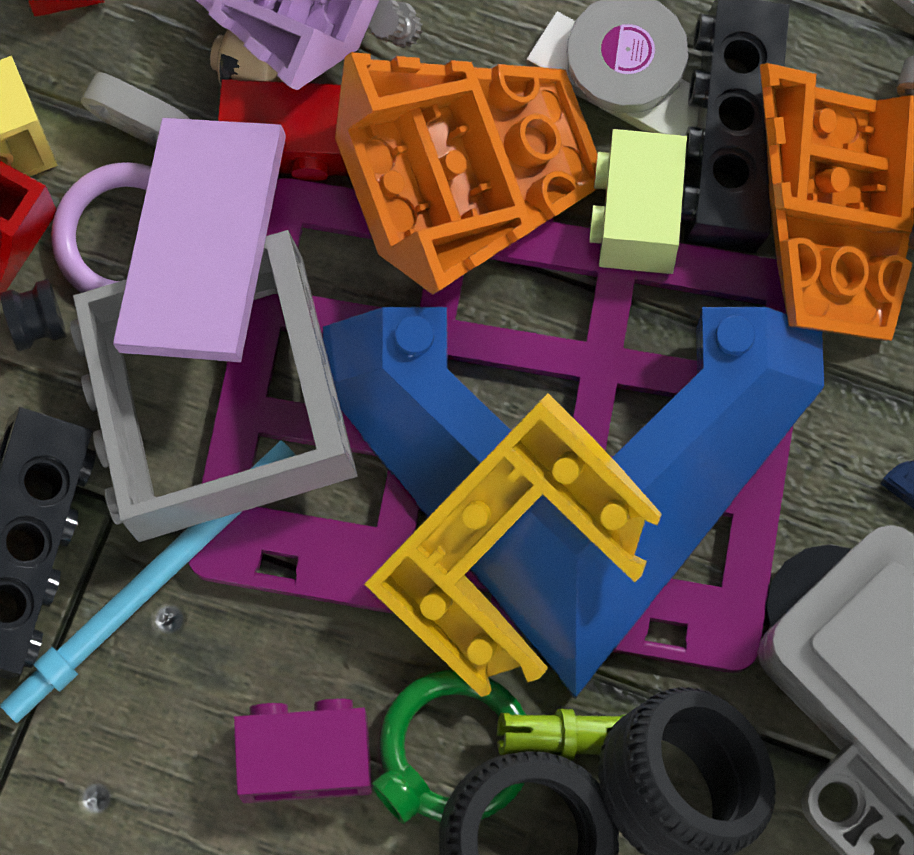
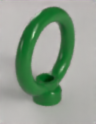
[371,669,526,824]

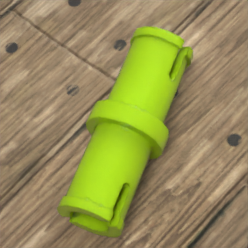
[497,709,624,761]

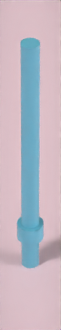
[0,440,296,723]

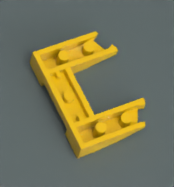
[365,394,662,697]

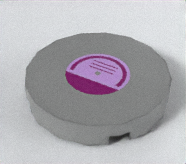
[567,0,688,113]

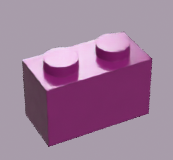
[234,699,372,803]

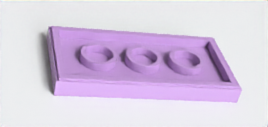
[113,118,286,362]

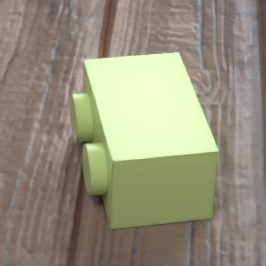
[589,129,687,274]

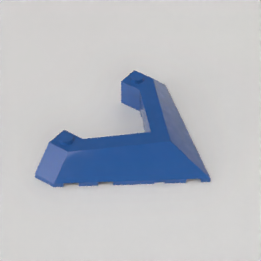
[323,307,824,699]

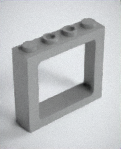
[70,230,358,542]

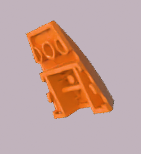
[335,52,597,294]
[760,63,914,341]

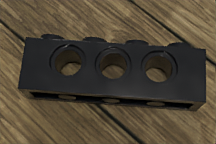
[681,0,790,253]
[0,407,96,680]

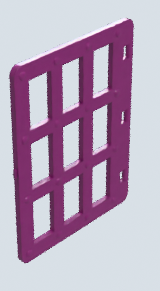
[188,178,793,673]

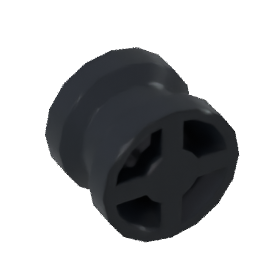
[0,279,67,352]

